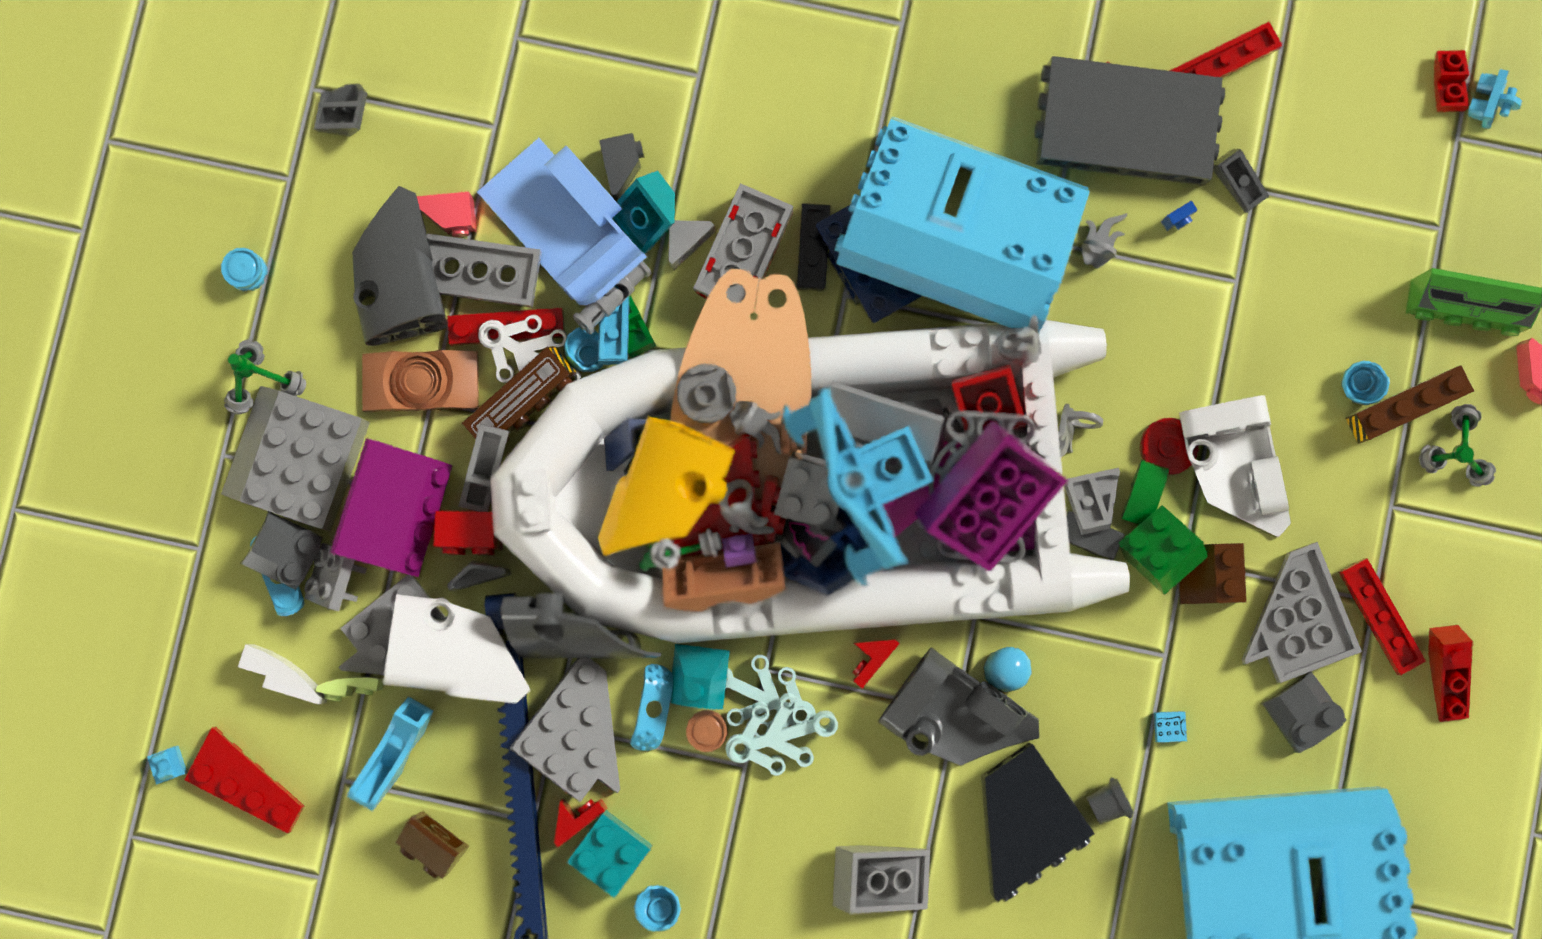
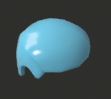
[564,327,603,372]
[1342,360,1390,405]
[983,647,1032,692]
[634,886,681,932]

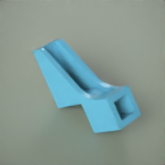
[347,696,433,811]

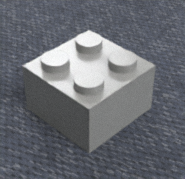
[774,452,839,530]

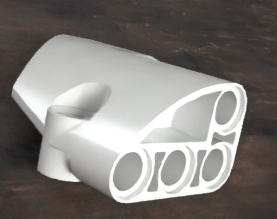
[1179,395,1291,537]
[383,594,530,703]

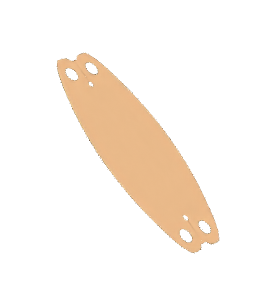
[671,269,811,544]

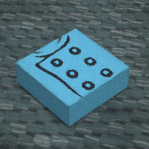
[1154,711,1187,742]

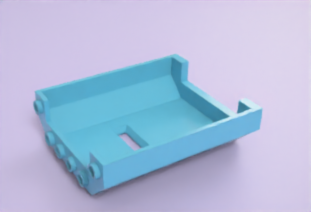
[834,116,1090,334]
[1167,786,1417,939]

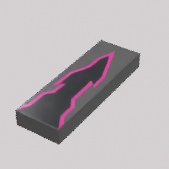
[782,518,837,567]

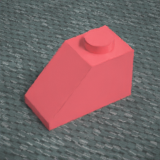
[417,191,476,238]
[1516,338,1542,405]

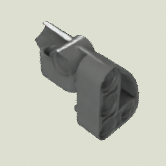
[352,186,448,346]
[501,593,661,659]
[878,647,1040,766]

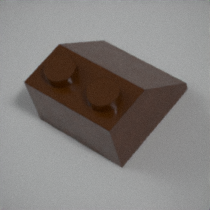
[1178,543,1247,604]
[396,811,469,879]

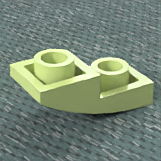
[316,677,384,701]

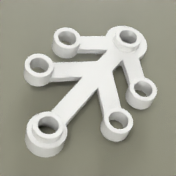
[478,315,581,383]

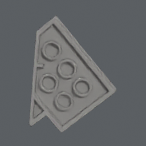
[1242,542,1362,683]
[339,575,445,675]
[509,658,620,802]

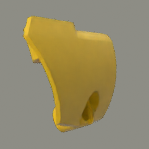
[598,417,735,556]

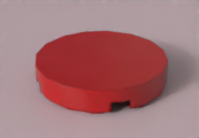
[1139,418,1199,475]

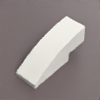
[238,644,327,704]

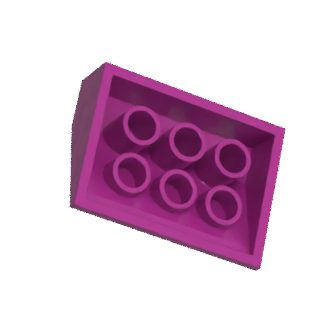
[915,421,1069,572]
[330,438,453,577]

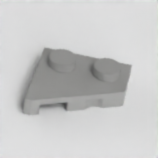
[1064,468,1120,535]

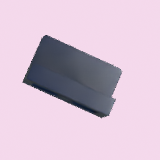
[604,418,646,471]

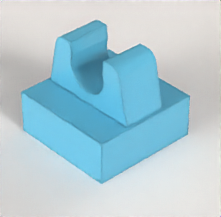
[147,746,188,784]

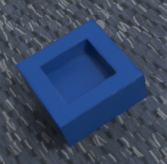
[1161,201,1198,231]

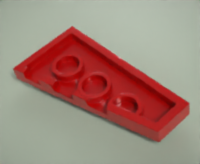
[184,726,305,833]

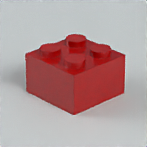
[952,364,1026,431]
[434,511,503,556]

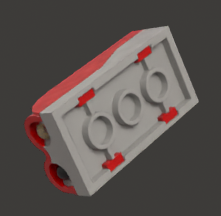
[693,183,793,303]

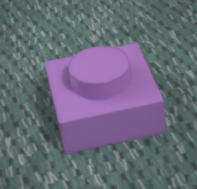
[722,534,756,567]

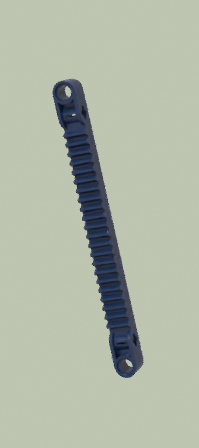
[485,592,548,939]

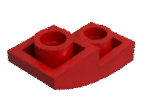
[1434,50,1470,112]
[762,474,786,543]

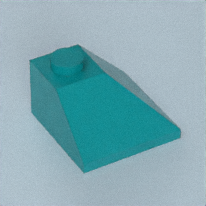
[612,170,675,255]
[670,644,730,709]

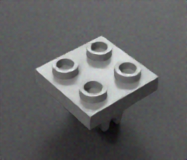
[304,543,367,611]

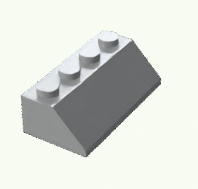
[830,381,944,472]

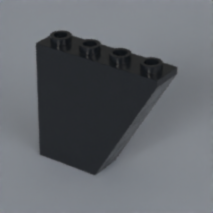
[981,743,1095,902]

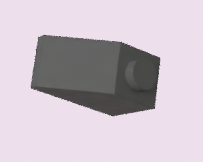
[599,133,644,202]

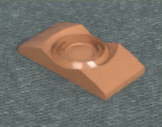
[362,350,479,412]
[662,542,785,612]

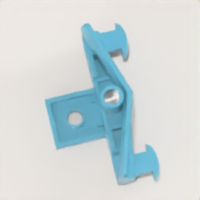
[782,388,934,587]

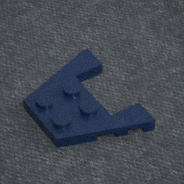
[780,507,870,596]

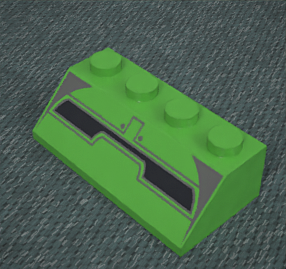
[1406,268,1542,336]

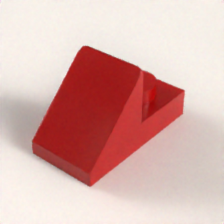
[852,639,900,689]
[554,798,608,848]

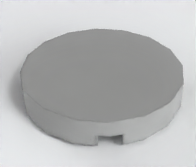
[677,363,736,423]

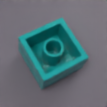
[567,810,653,899]

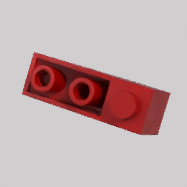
[1428,625,1473,722]

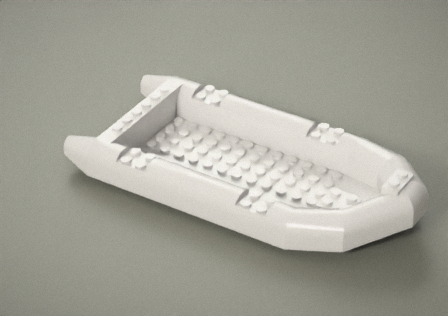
[490,320,1130,643]

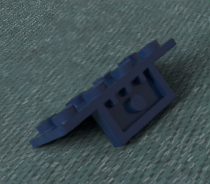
[816,205,922,323]

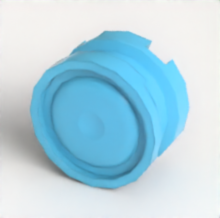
[221,248,268,291]

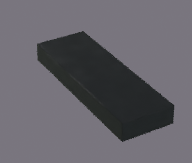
[797,203,831,291]

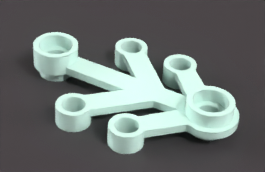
[725,655,816,737]
[725,693,838,776]

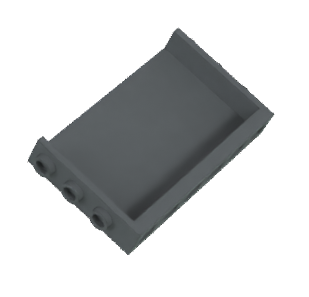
[1034,56,1225,185]

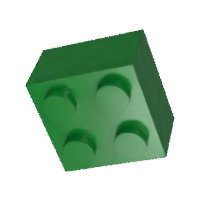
[1119,505,1208,595]

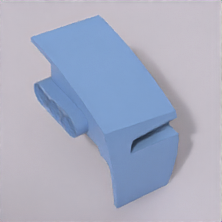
[477,138,647,305]

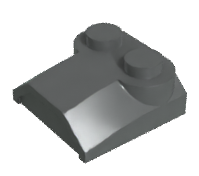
[240,511,323,590]
[1262,672,1347,753]

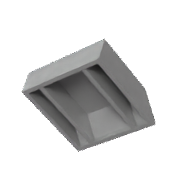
[221,386,370,531]

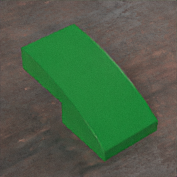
[628,295,656,359]
[1121,460,1169,525]

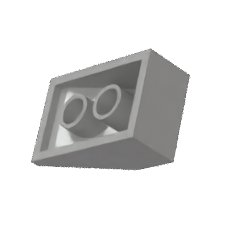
[833,845,930,914]

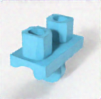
[1468,69,1522,129]

